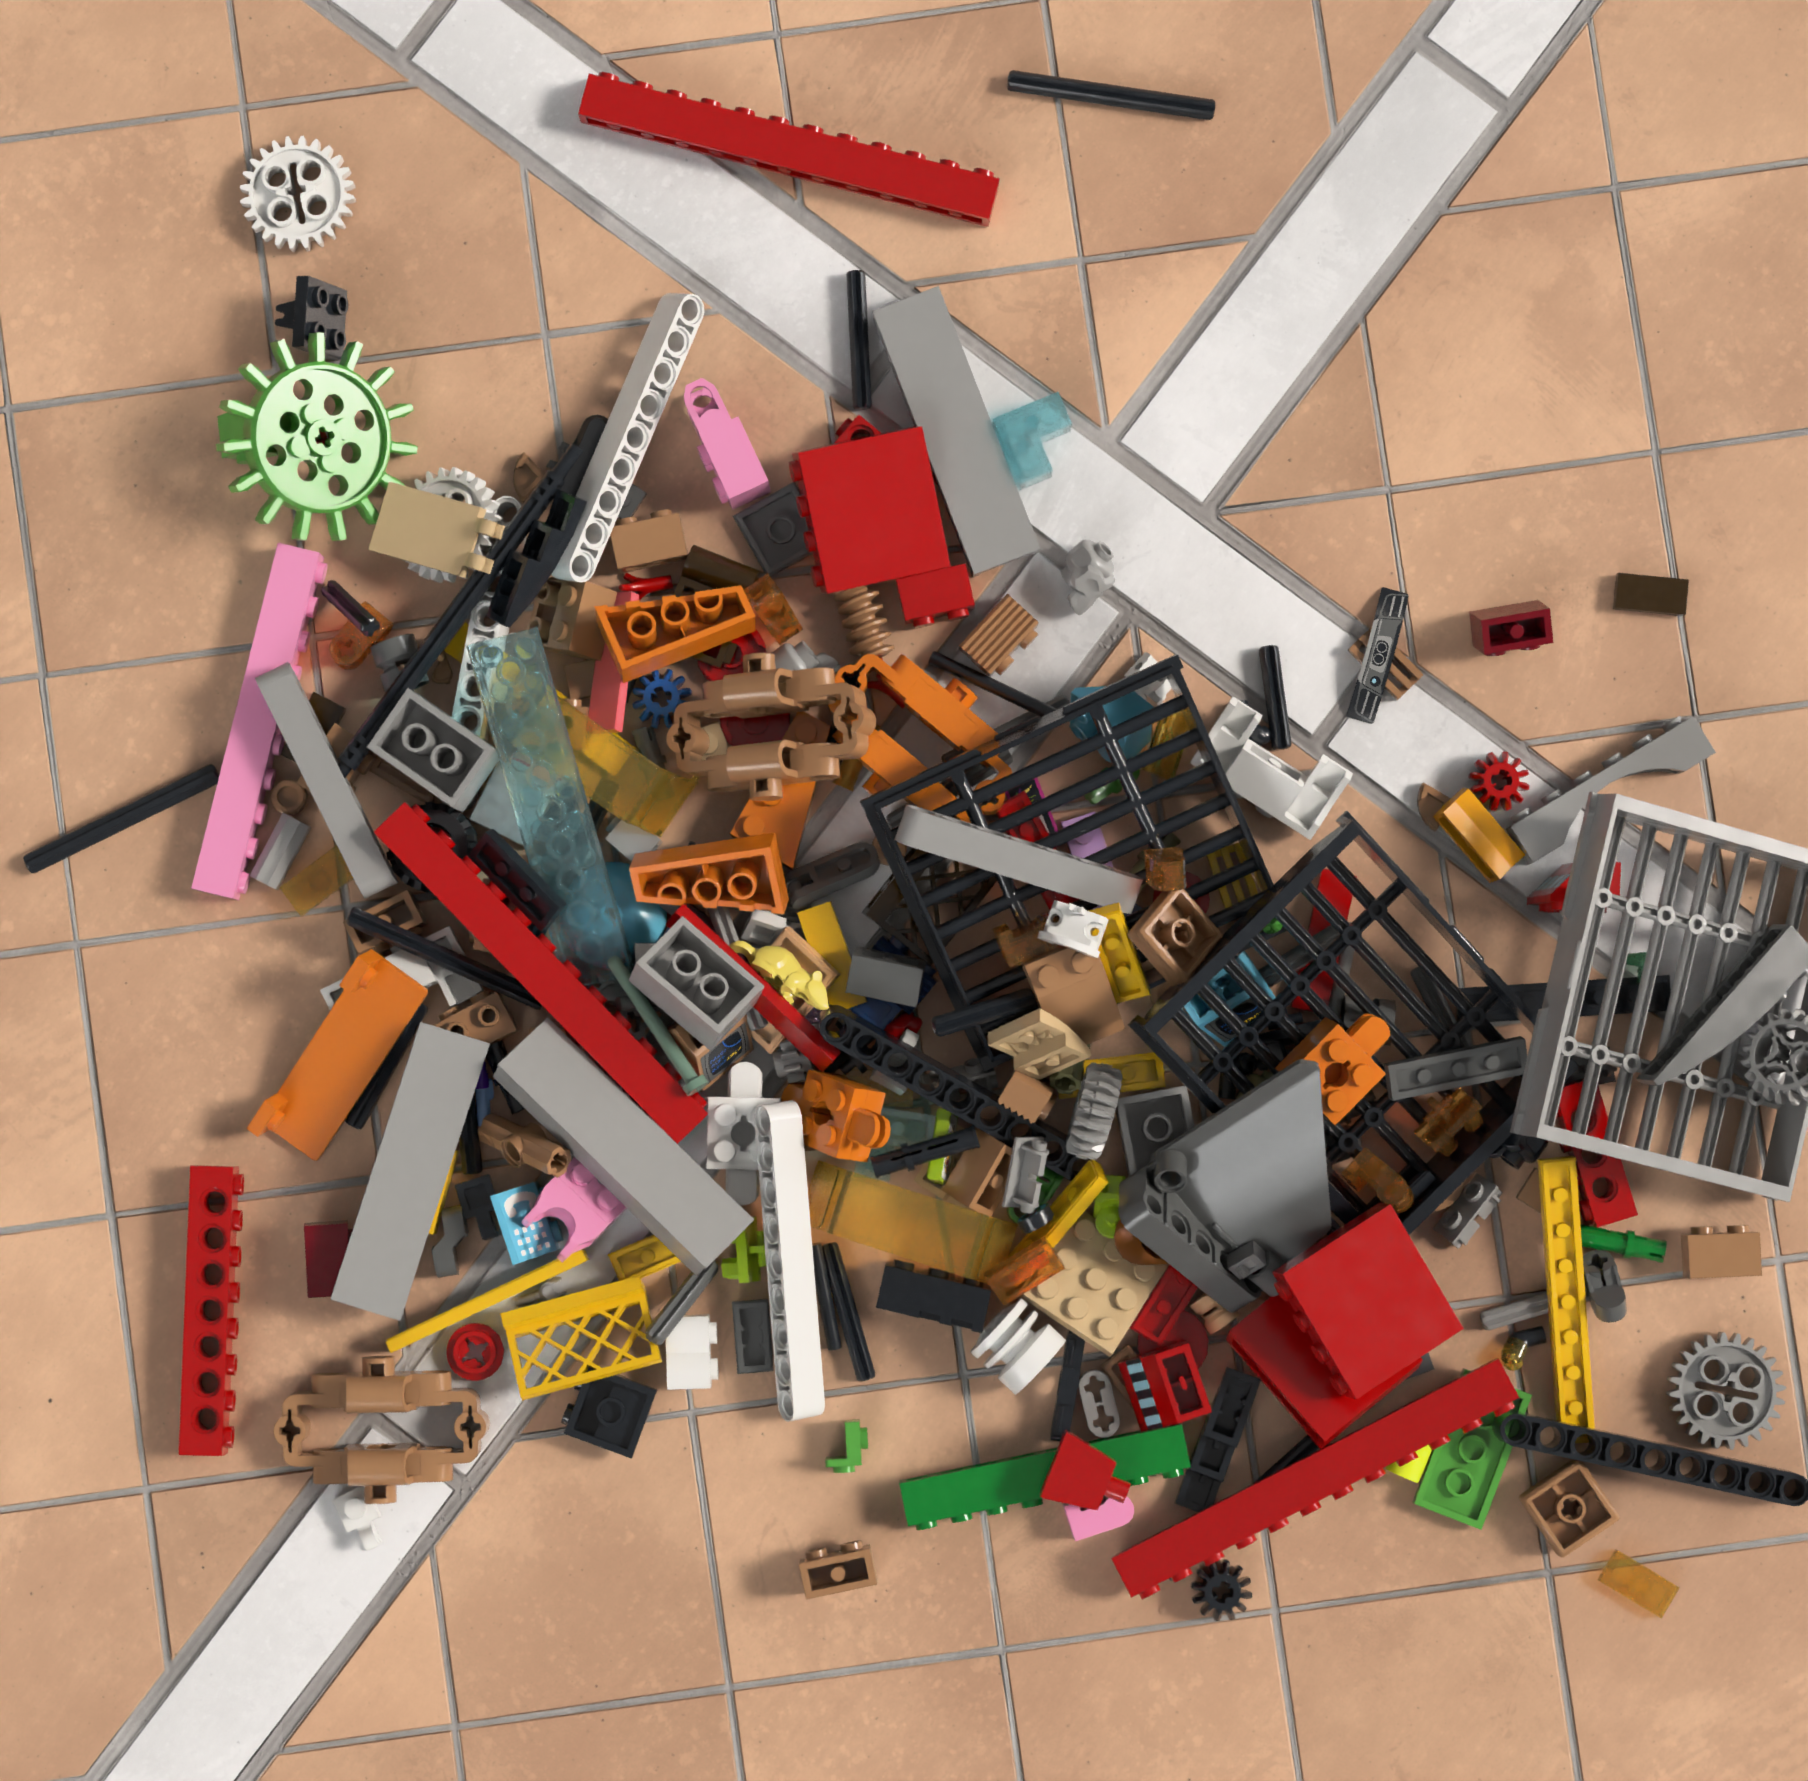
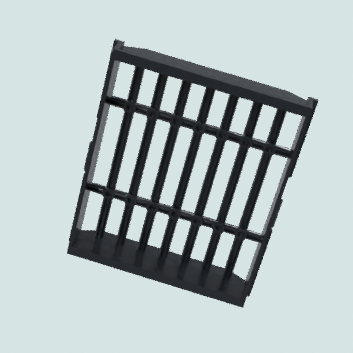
[860,654,1287,1072]
[1128,811,1580,1235]

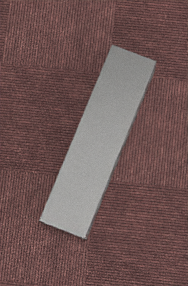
[872,286,1041,577]
[493,1017,754,1276]
[331,1021,490,1321]

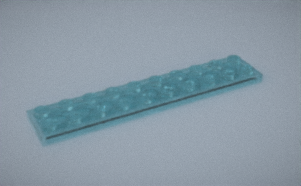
[466,626,634,986]

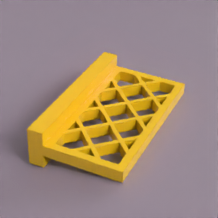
[500,1275,662,1401]

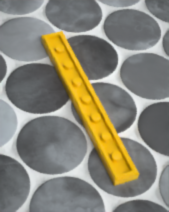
[1537,1156,1595,1444]

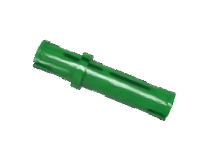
[1580,1224,1667,1263]

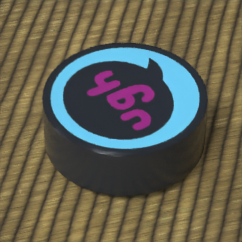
[1017,1203,1054,1234]

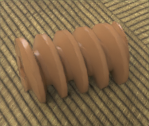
[834,586,895,665]

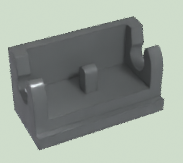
[846,946,927,1007]

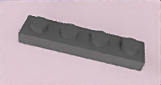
[1383,1036,1527,1101]

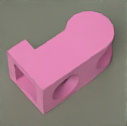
[1063,1496,1134,1541]

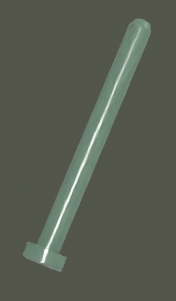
[608,955,709,1096]

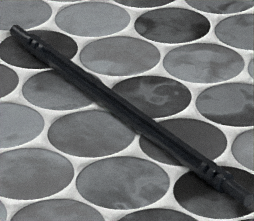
[337,443,583,778]

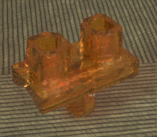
[1413,1087,1483,1156]

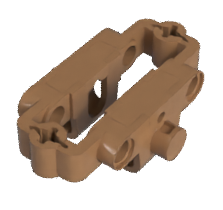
[666,653,876,801]
[273,1356,490,1504]

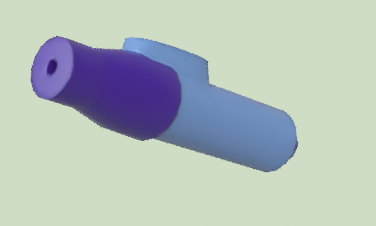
[475,1062,494,1127]

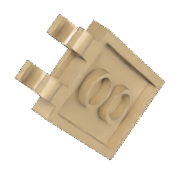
[368,482,505,578]

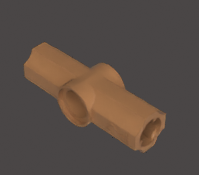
[478,1113,572,1178]

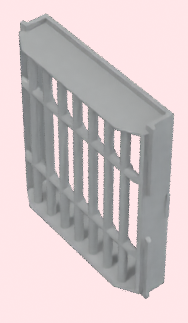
[1510,792,1808,1202]

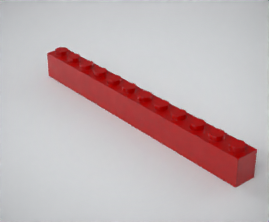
[578,72,1000,227]
[374,802,708,1144]
[1111,1358,1519,1600]

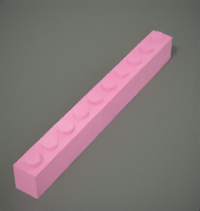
[191,543,327,900]

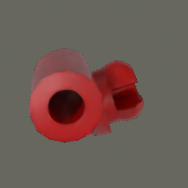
[884,1012,923,1039]

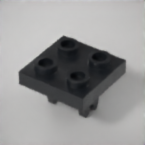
[275,276,349,361]

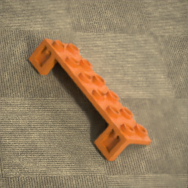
[246,949,428,1161]

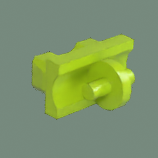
[1093,1175,1125,1238]
[721,1216,766,1283]

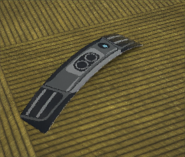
[1346,587,1409,724]

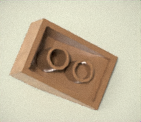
[1018,944,1125,1045]

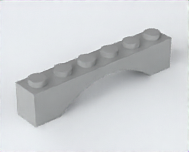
[1506,716,1716,865]

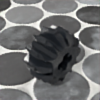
[1191,1559,1252,1621]

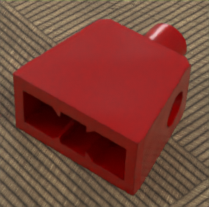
[1039,1430,1131,1510]

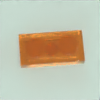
[983,1236,1065,1306]

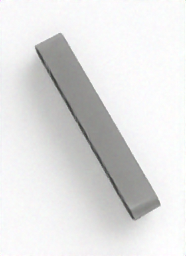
[255,662,398,899]
[895,804,1143,914]

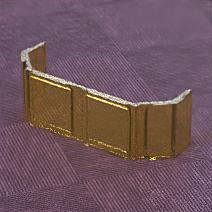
[490,663,700,837]
[808,1160,1018,1287]

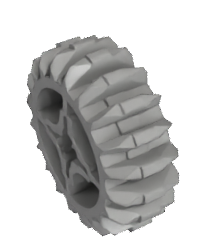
[1740,1008,1808,1106]
[1065,1062,1123,1160]

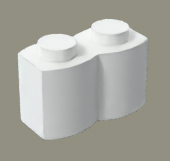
[666,1314,719,1390]

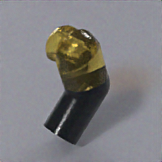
[1501,1325,1546,1371]

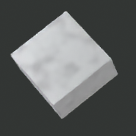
[470,759,560,849]

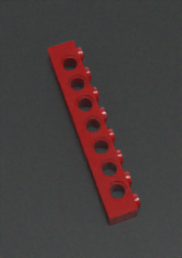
[179,1165,245,1456]

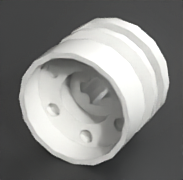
[970,1298,1066,1395]

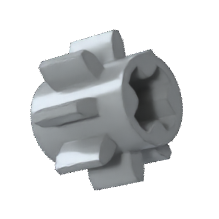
[773,1041,815,1084]

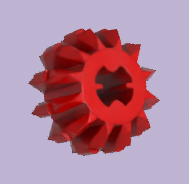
[1468,751,1530,812]

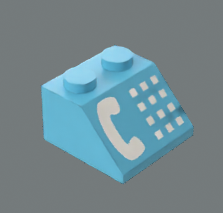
[490,1181,564,1265]

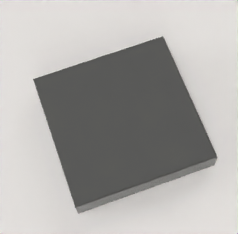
[733,482,813,579]

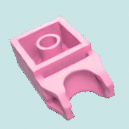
[684,378,771,510]
[521,1157,627,1263]

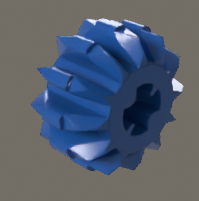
[632,669,692,729]

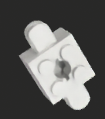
[707,1062,781,1205]

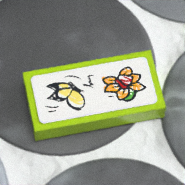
[926,1108,958,1185]

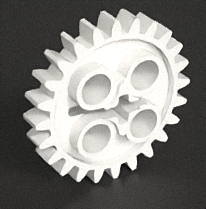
[240,136,356,252]
[403,467,502,583]

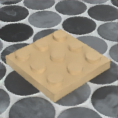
[1020,1211,1167,1357]

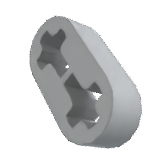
[1078,1369,1120,1438]

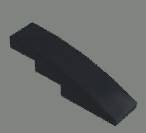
[486,489,587,628]
[1174,1367,1261,1512]

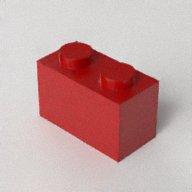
[896,563,975,628]

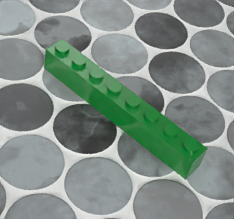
[899,1423,1191,1530]

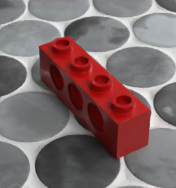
[1556,1078,1638,1228]

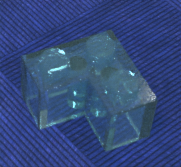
[992,392,1072,491]
[854,1107,936,1182]

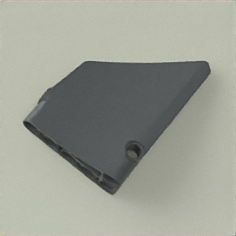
[1119,1059,1332,1313]

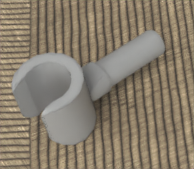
[515,1277,567,1307]

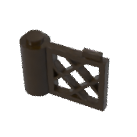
[673,545,764,669]

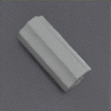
[250,813,311,890]

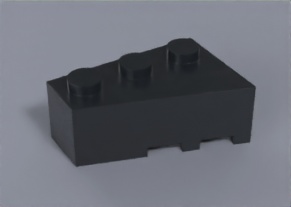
[876,1259,991,1333]

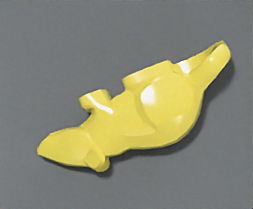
[729,940,829,1010]

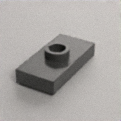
[732,1299,774,1374]

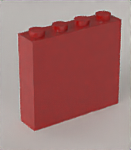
[789,426,951,594]
[1272,1203,1464,1399]
[1226,1295,1423,1449]

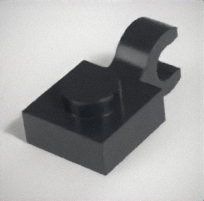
[455,1174,499,1241]

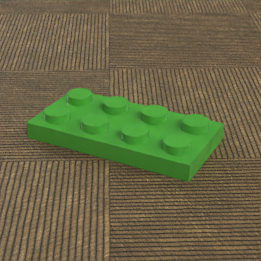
[1412,1368,1532,1530]

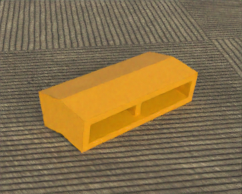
[1433,788,1525,883]

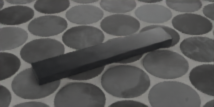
[1456,975,1671,1022]

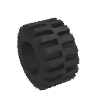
[386,802,478,894]

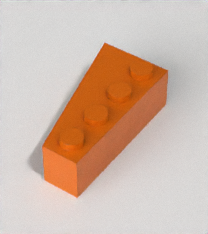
[594,585,755,683]
[730,711,831,870]
[629,833,789,914]

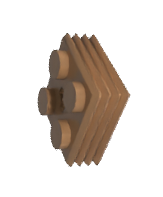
[1128,884,1223,986]
[1519,1459,1620,1558]

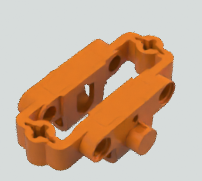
[828,654,1012,823]

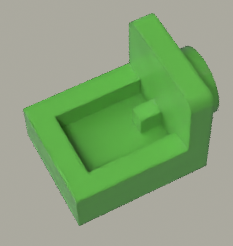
[825,1419,868,1473]

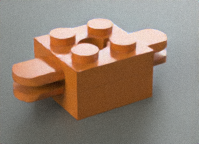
[1275,1013,1390,1125]
[781,1069,891,1162]

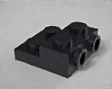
[561,1367,657,1459]

